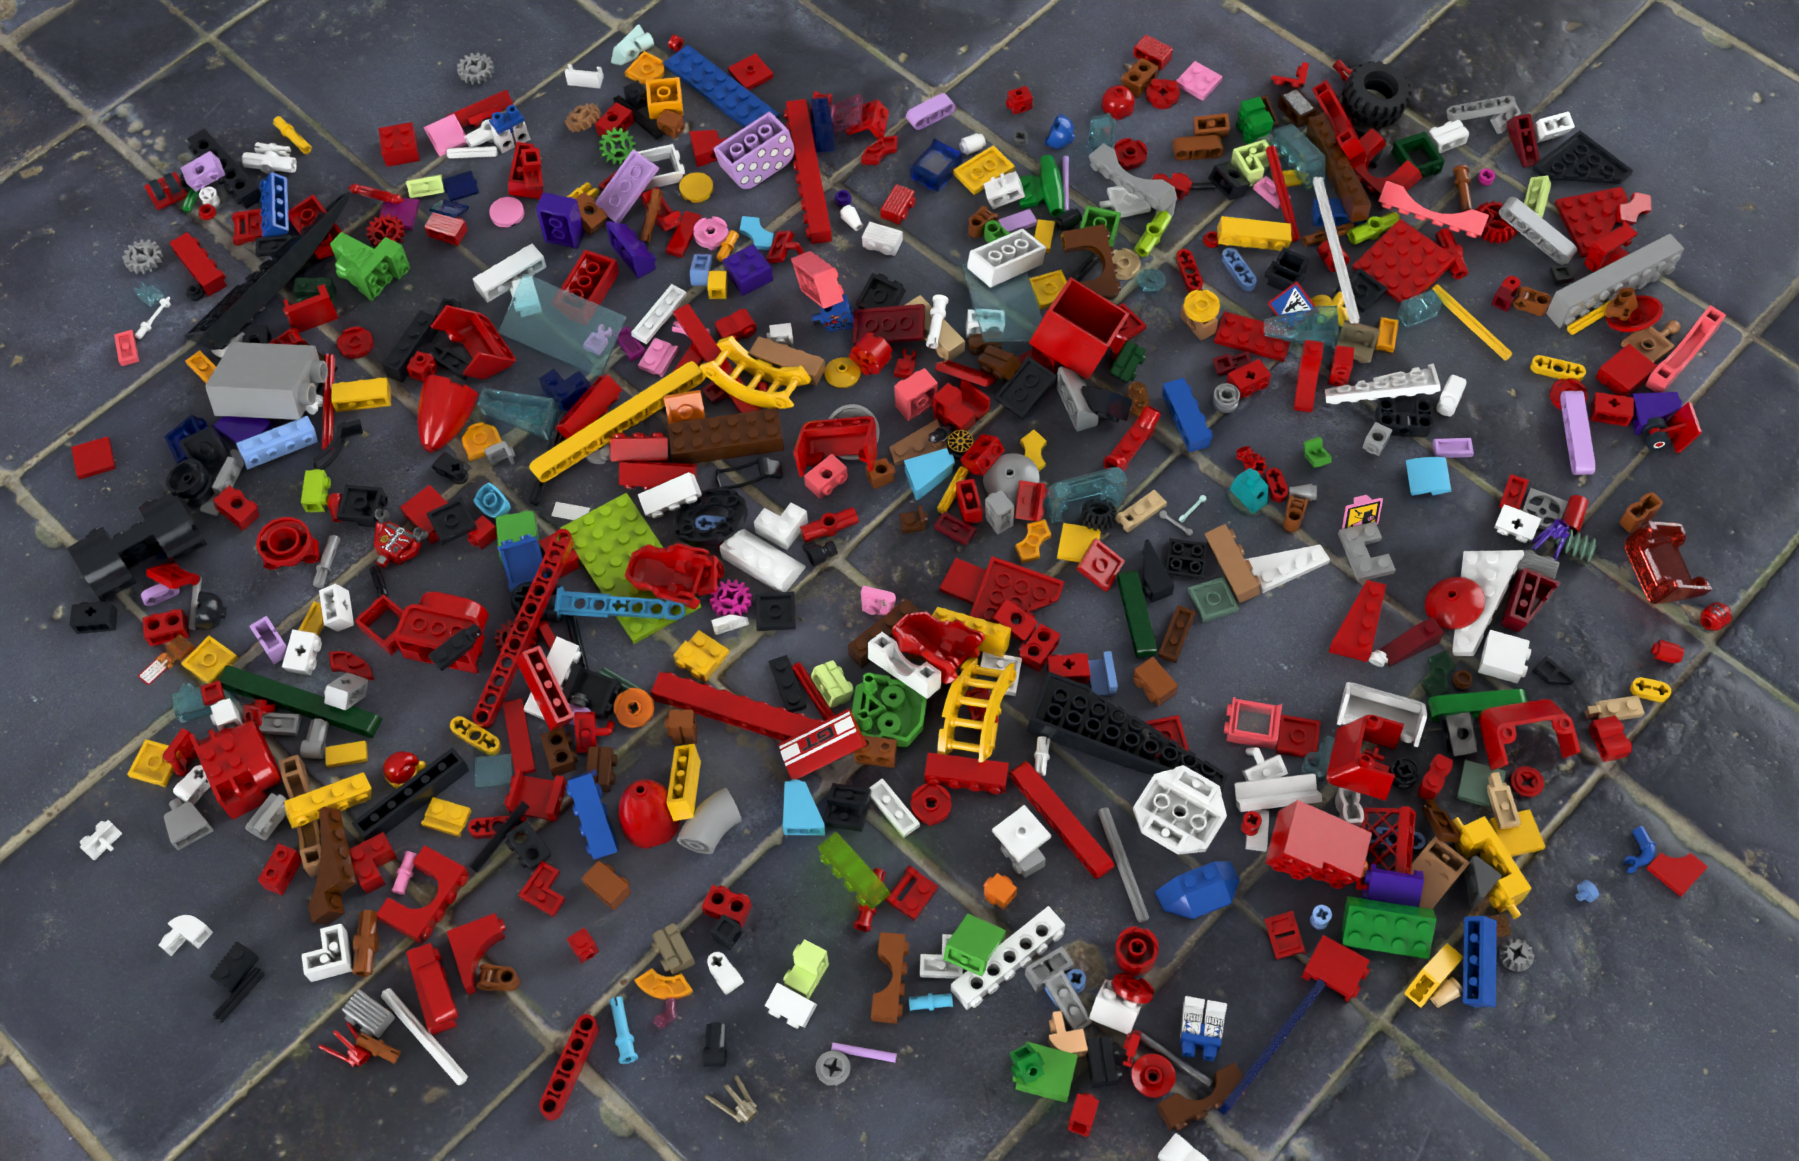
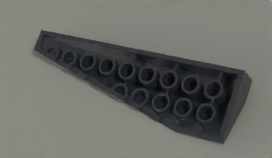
[1026,671,1228,793]

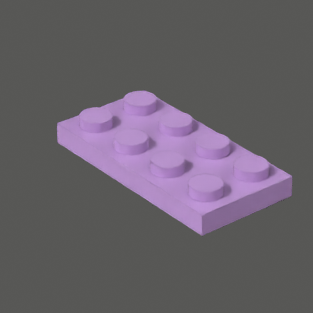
[595,149,659,223]

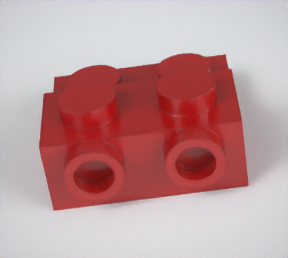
[1152,172,1193,200]

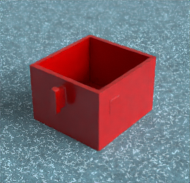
[1029,277,1130,380]

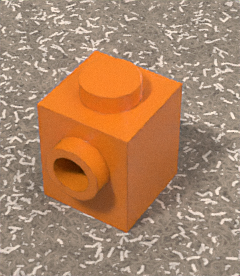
[983,873,1017,911]

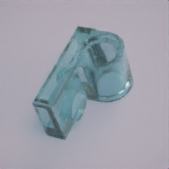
[1302,736,1335,782]

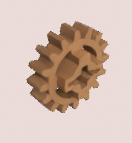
[564,103,601,132]

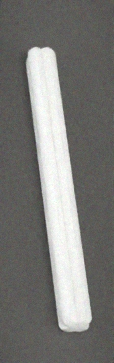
[381,988,468,1085]

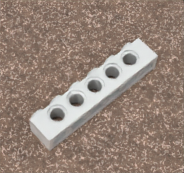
[951,906,1065,1010]

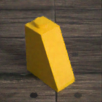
[1404,943,1464,1008]

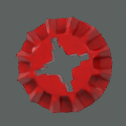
[1510,766,1544,798]

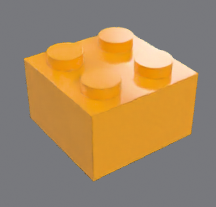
[646,77,684,120]

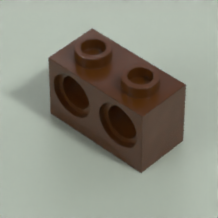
[540,727,578,777]

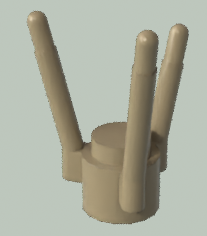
[705,1075,758,1124]

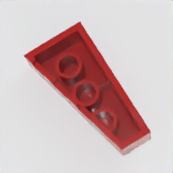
[1329,580,1386,662]

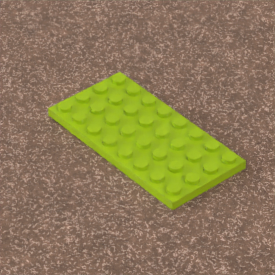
[560,492,701,644]

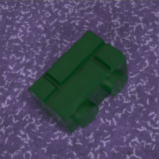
[1108,340,1147,384]

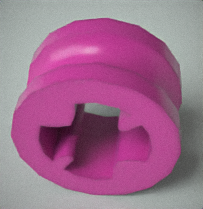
[1478,169,1495,186]

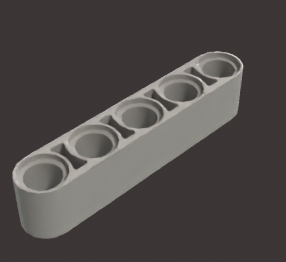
[1499,197,1577,265]

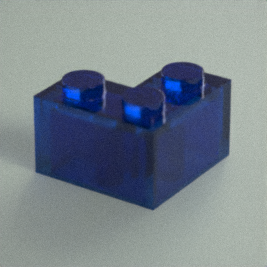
[539,369,591,411]

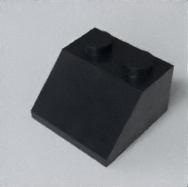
[1081,386,1132,423]

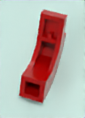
[640,186,682,231]

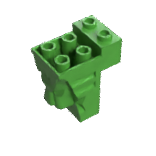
[330,232,410,301]

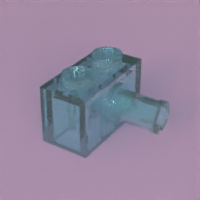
[172,683,216,723]

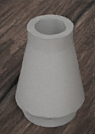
[1289,483,1317,502]

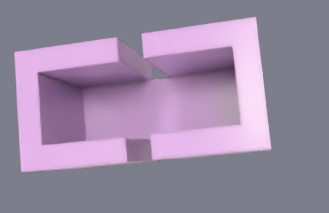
[250,616,287,664]

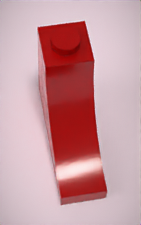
[1293,340,1324,413]
[447,913,507,995]

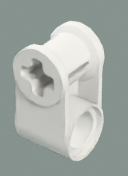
[173,765,211,805]
[707,952,744,995]

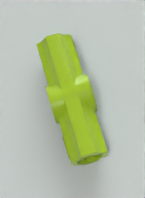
[1134,210,1172,258]
[1347,212,1400,245]

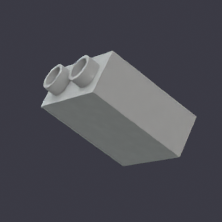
[205,342,328,420]

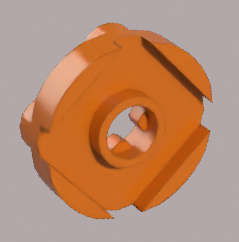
[614,688,654,728]

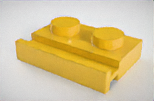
[421,797,472,837]

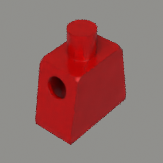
[689,130,729,167]

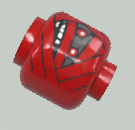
[1700,602,1732,631]

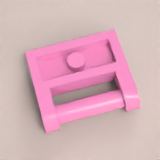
[861,586,896,616]

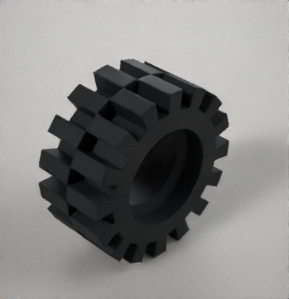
[1080,499,1116,531]

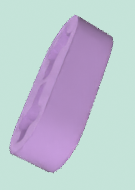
[141,583,180,606]

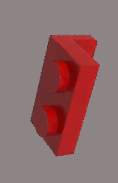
[1014,480,1047,522]

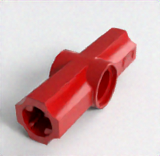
[1435,228,1469,280]
[800,507,859,543]

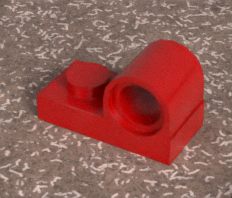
[696,555,725,596]

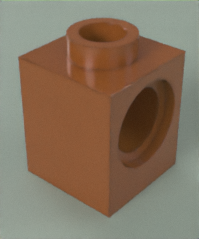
[657,109,685,139]
[865,457,896,490]

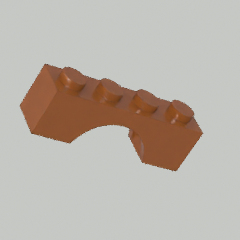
[871,932,909,1024]

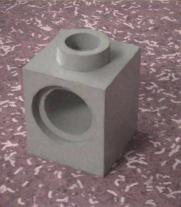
[1362,422,1392,456]

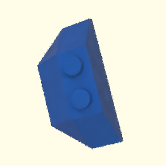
[1155,861,1240,919]

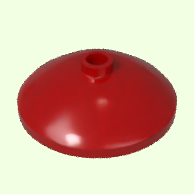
[1606,295,1663,333]
[1425,577,1485,629]

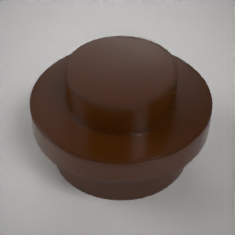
[1452,670,1473,690]

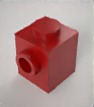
[467,515,497,550]
[567,927,599,964]

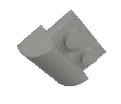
[245,793,286,840]

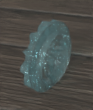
[1137,268,1166,293]

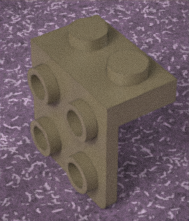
[1337,320,1380,363]

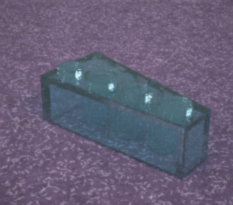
[1272,124,1325,192]

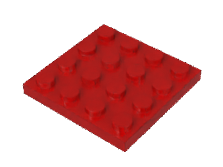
[1352,219,1456,309]

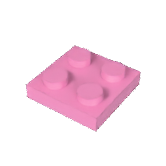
[1176,61,1223,101]

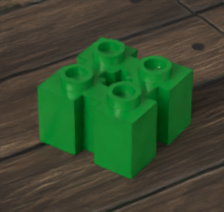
[1236,96,1274,145]

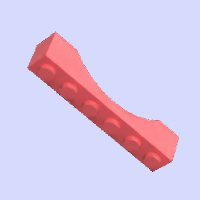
[1379,181,1489,238]
[1645,305,1726,393]

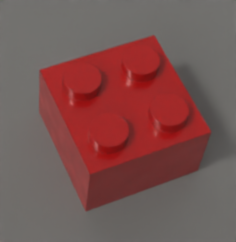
[378,122,420,167]

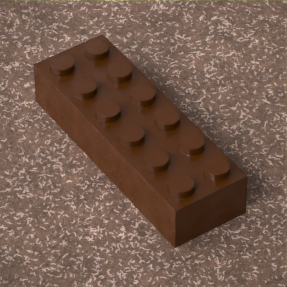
[667,408,784,464]

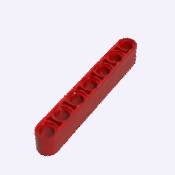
[1009,761,1114,879]

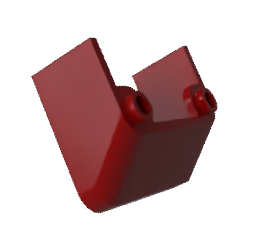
[431,305,516,380]
[793,416,877,477]
[1478,699,1581,771]
[1326,714,1404,801]

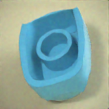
[473,483,511,519]

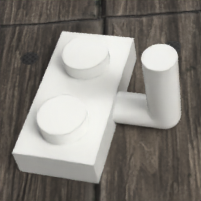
[1242,748,1288,781]

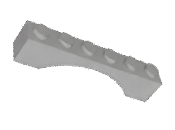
[1089,143,1177,212]

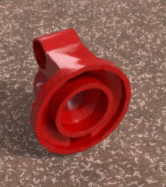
[256,517,319,570]

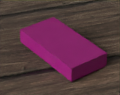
[613,326,646,362]

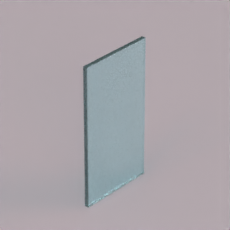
[961,263,1042,342]
[498,273,626,376]

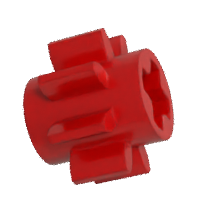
[1243,453,1267,475]

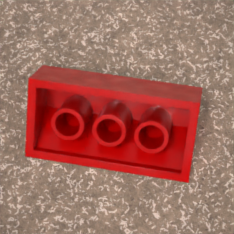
[552,250,619,326]

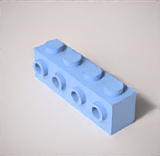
[236,416,318,470]

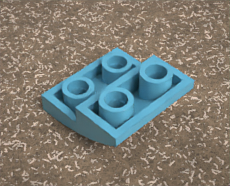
[1406,457,1452,496]

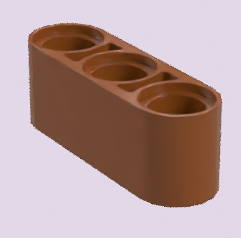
[1172,135,1224,161]

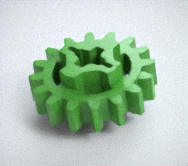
[599,128,636,166]

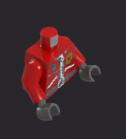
[374,509,428,568]

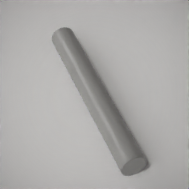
[188,576,202,630]

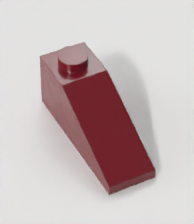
[1506,113,1540,168]
[1379,617,1444,667]

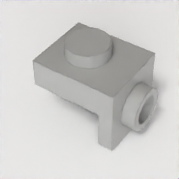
[484,441,516,465]

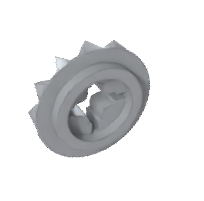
[1499,937,1535,972]
[816,1051,850,1086]

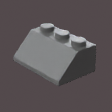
[1056,367,1099,432]

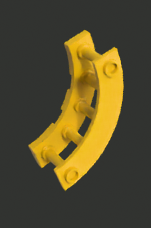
[699,336,812,409]
[938,658,1017,762]

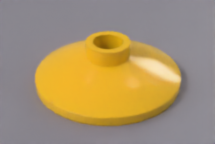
[824,357,861,388]

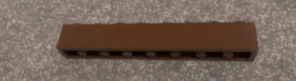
[1306,115,1371,222]

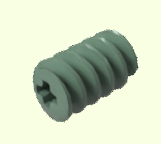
[1551,529,1596,562]

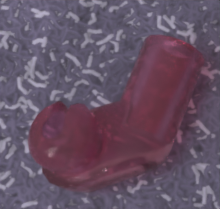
[654,998,676,1028]

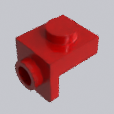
[243,699,275,727]

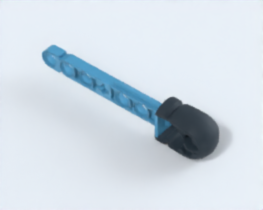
[511,582,686,622]

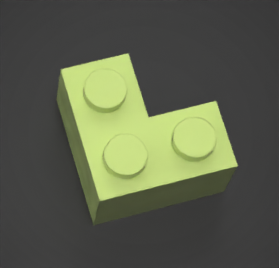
[1231,139,1269,187]
[783,939,829,1000]

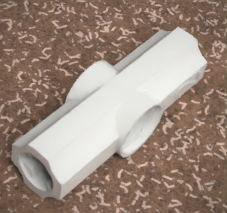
[464,119,494,147]
[242,151,297,174]

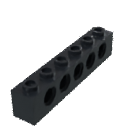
[187,128,261,209]

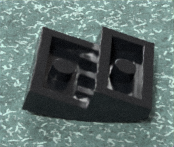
[822,783,872,832]

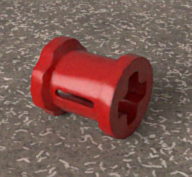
[1241,811,1262,836]

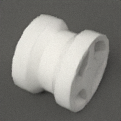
[199,187,220,208]

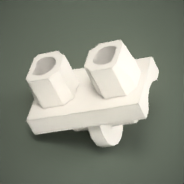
[80,820,122,861]

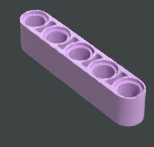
[1560,391,1595,475]

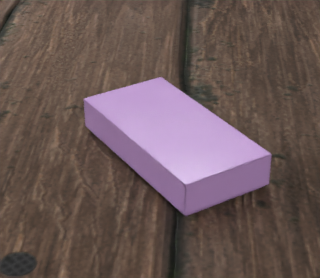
[998,209,1037,233]
[1432,438,1474,458]

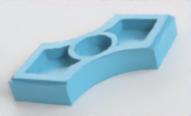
[739,216,774,250]

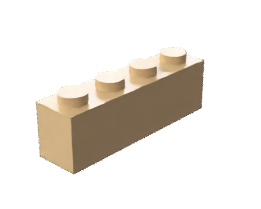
[905,295,965,361]

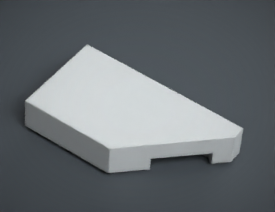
[711,615,749,635]

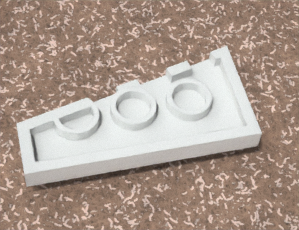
[1244,545,1330,593]

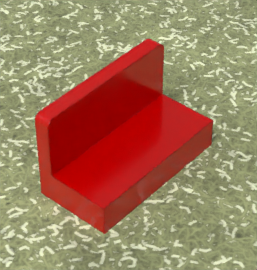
[959,379,990,422]

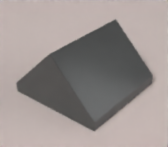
[1464,856,1502,911]

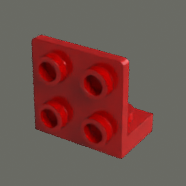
[1271,62,1309,88]

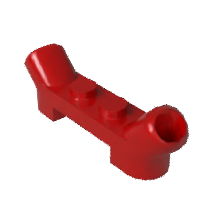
[1103,406,1161,476]

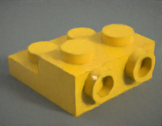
[674,630,730,682]

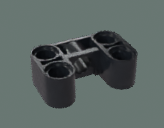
[1375,397,1434,438]

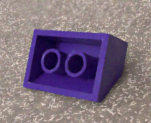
[606,221,656,279]

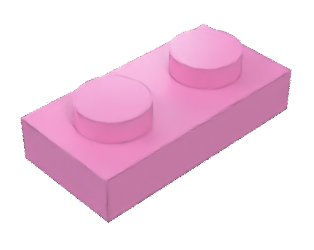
[1253,176,1291,210]

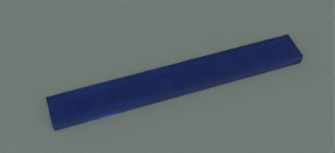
[1218,979,1326,1115]

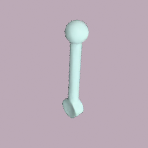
[1179,495,1207,523]

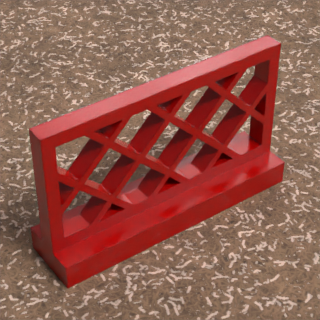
[1356,806,1416,890]

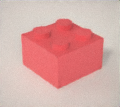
[894,368,938,421]

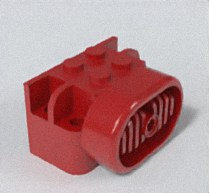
[393,591,489,674]
[189,720,282,820]

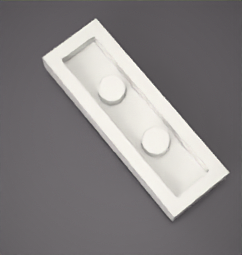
[868,778,920,838]

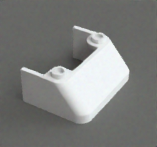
[1337,682,1427,747]

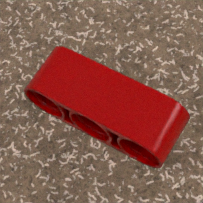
[417,960,458,1025]

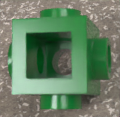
[1009,1043,1045,1084]

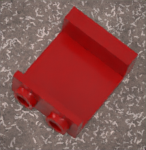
[504,768,567,822]

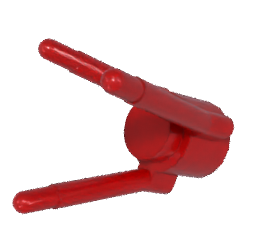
[319,1022,371,1067]

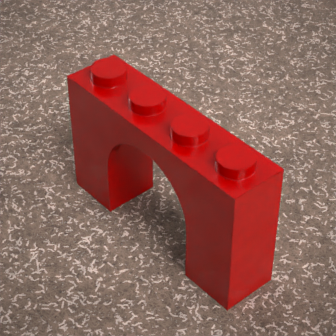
[1347,128,1422,199]
[376,845,470,945]

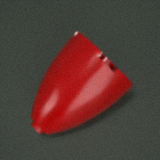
[418,375,479,453]
[618,779,681,849]

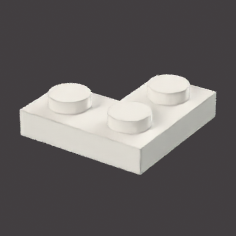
[980,652,1022,696]
[920,934,963,979]

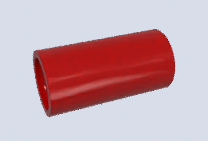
[1562,495,1589,536]

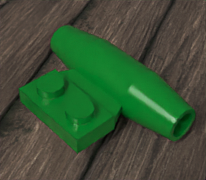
[1019,155,1064,217]

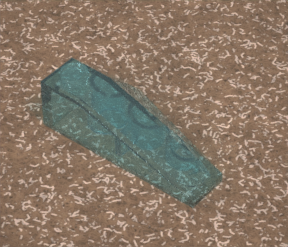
[1264,306,1339,348]

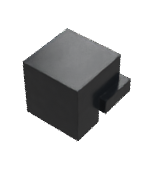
[1264,247,1310,291]

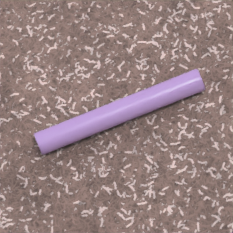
[831,1043,897,1062]

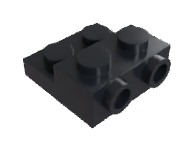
[856,273,906,309]
[336,484,388,527]

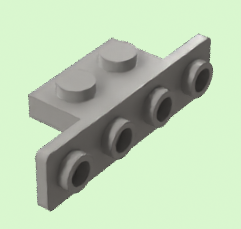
[200,449,245,516]

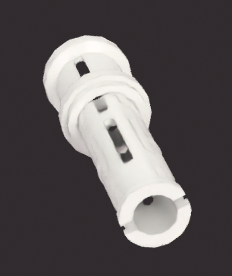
[926,294,949,349]

